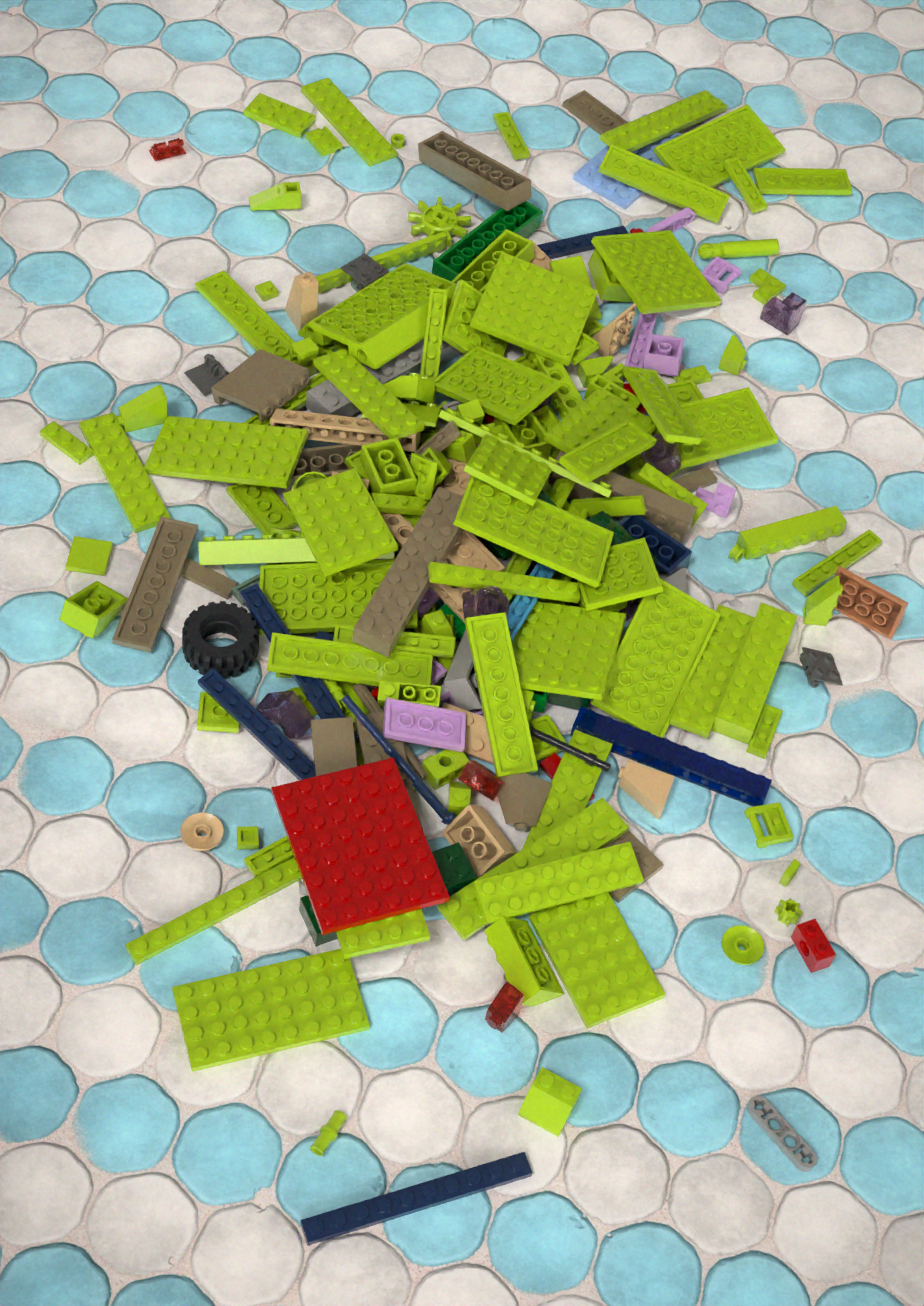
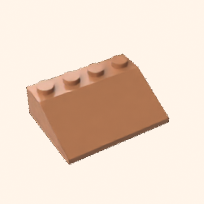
[833,566,908,640]

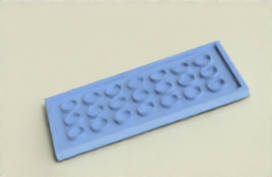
[573,114,682,209]

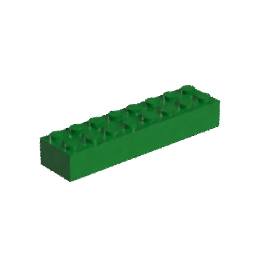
[432,201,543,281]

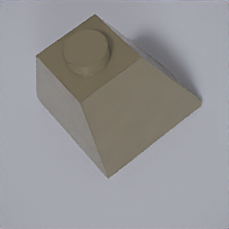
[493,773,551,831]

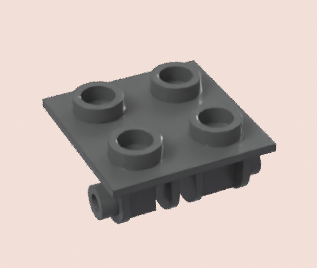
[340,253,389,291]
[184,354,229,396]
[799,647,843,688]

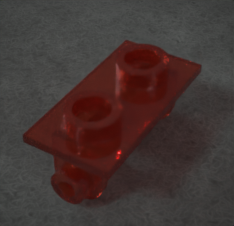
[149,138,186,161]

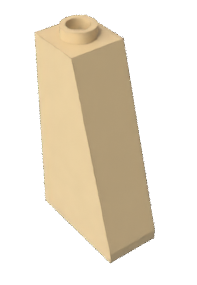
[285,272,319,331]

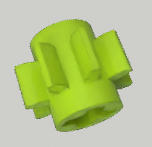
[774,898,803,926]

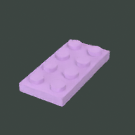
[383,698,466,752]

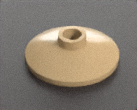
[180,812,224,851]

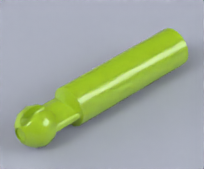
[697,239,779,259]

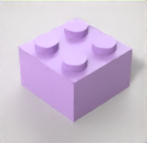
[643,334,685,376]

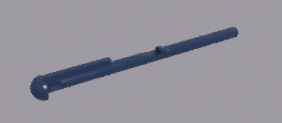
[342,695,456,825]

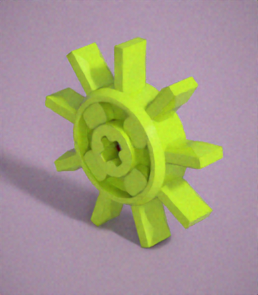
[408,197,471,248]

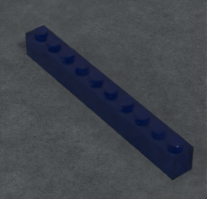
[570,707,772,807]

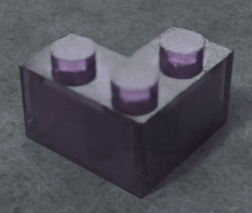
[760,292,806,336]
[256,690,315,738]

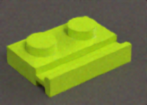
[305,126,343,157]

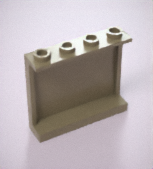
[211,349,311,423]

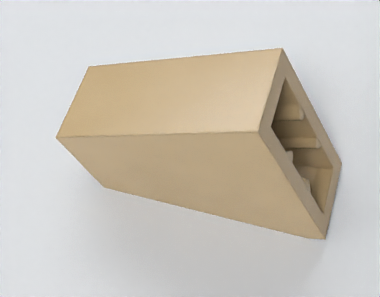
[617,760,675,819]

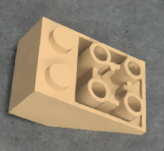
[593,303,636,357]

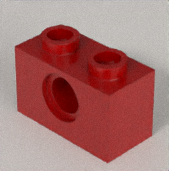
[791,919,836,973]

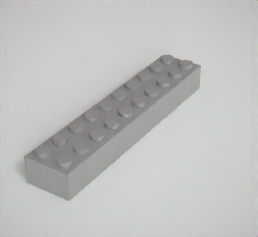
[306,339,462,417]

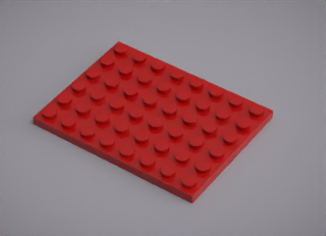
[271,758,450,935]

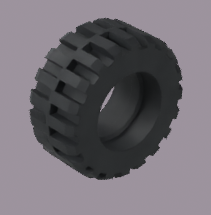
[182,601,259,679]

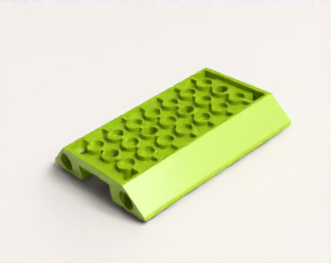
[298,263,456,370]

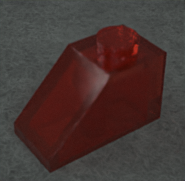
[458,760,504,801]
[485,982,524,1033]

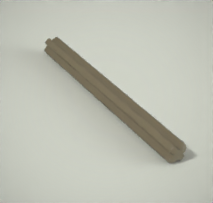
[353,683,427,780]

